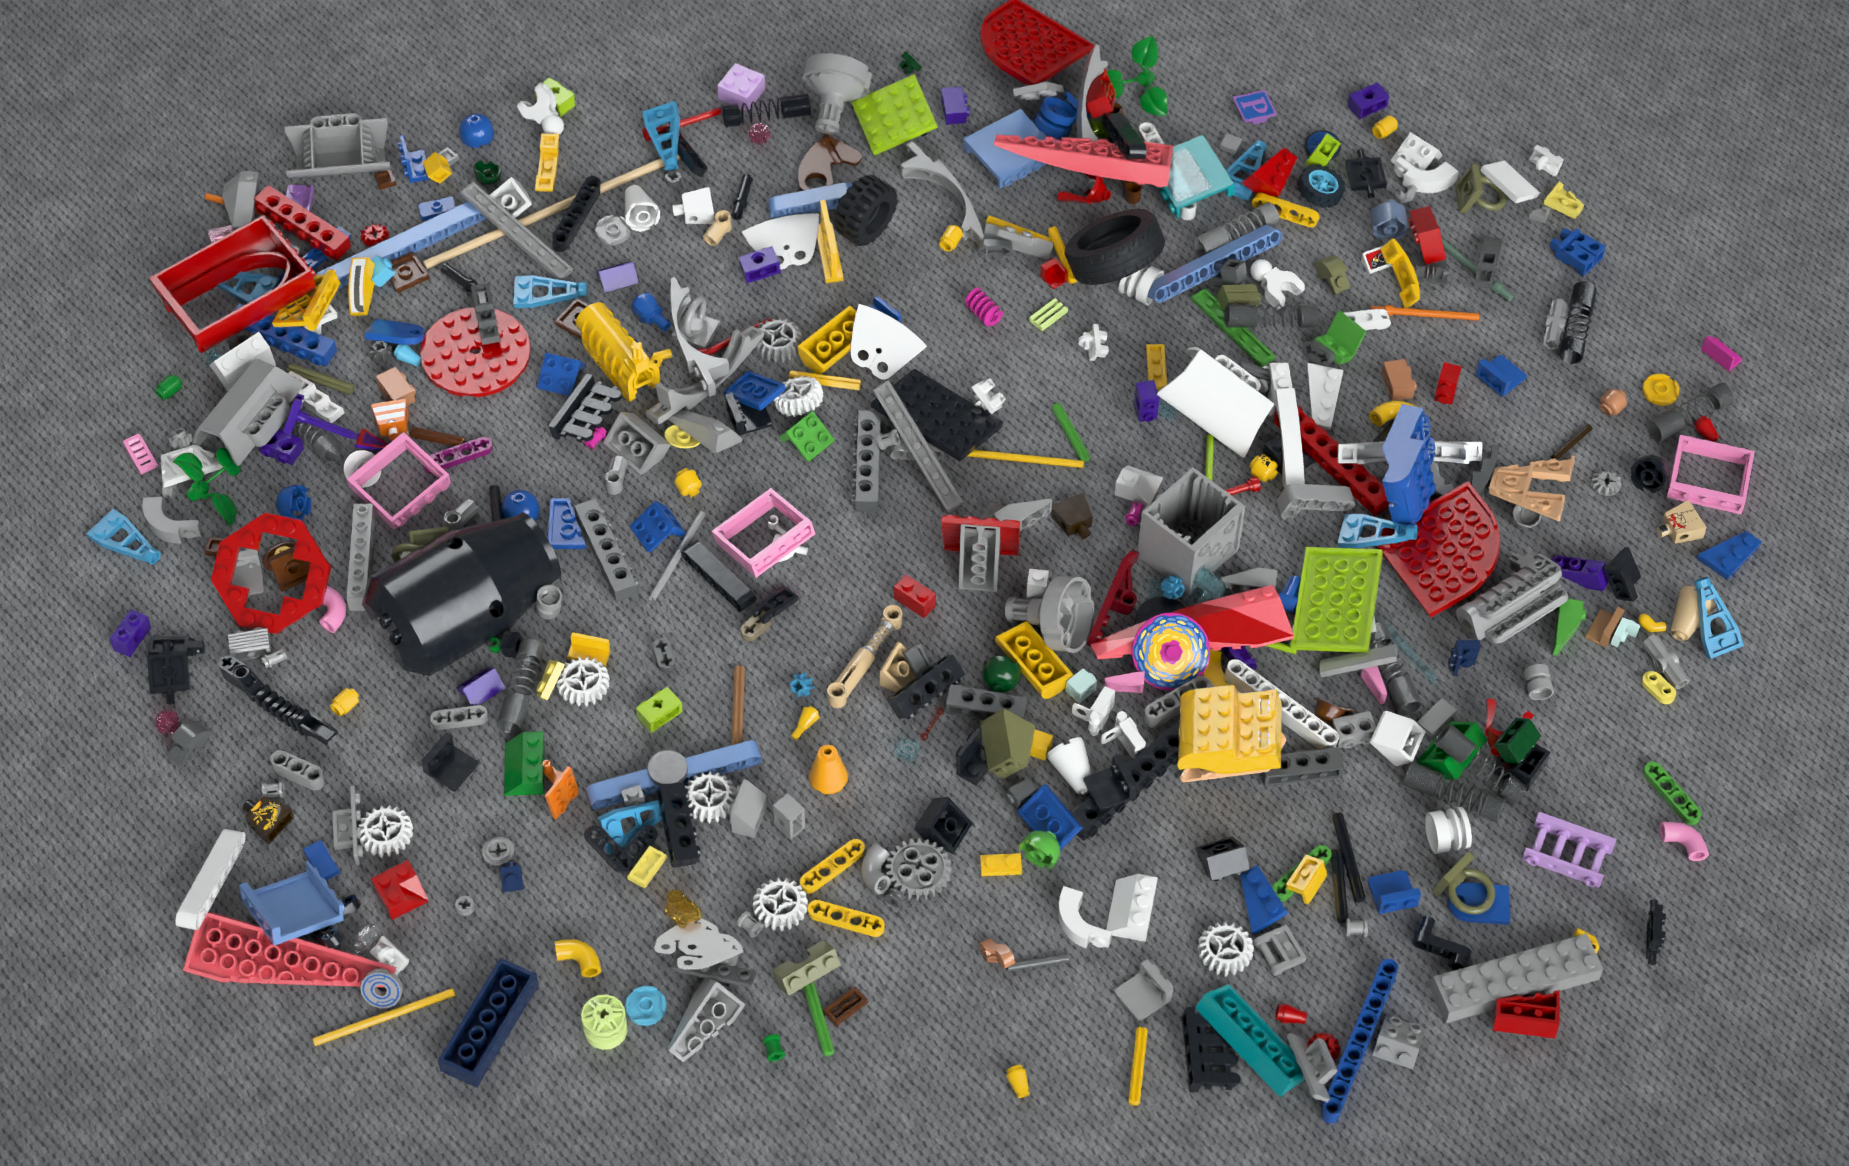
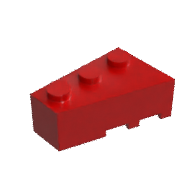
[1086,69,1116,119]
[1242,148,1298,197]
[1407,205,1446,265]
[1492,990,1560,1039]

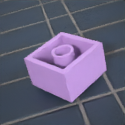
[717,63,765,111]

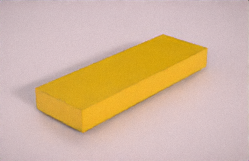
[1146,344,1167,391]

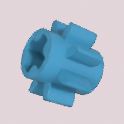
[1161,575,1185,600]
[789,673,814,697]

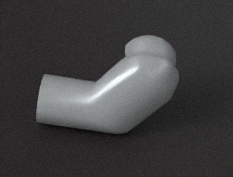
[1395,185,1417,204]

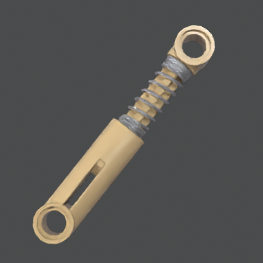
[827,605,902,708]

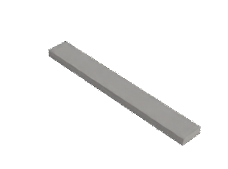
[460,182,573,280]
[873,380,964,513]

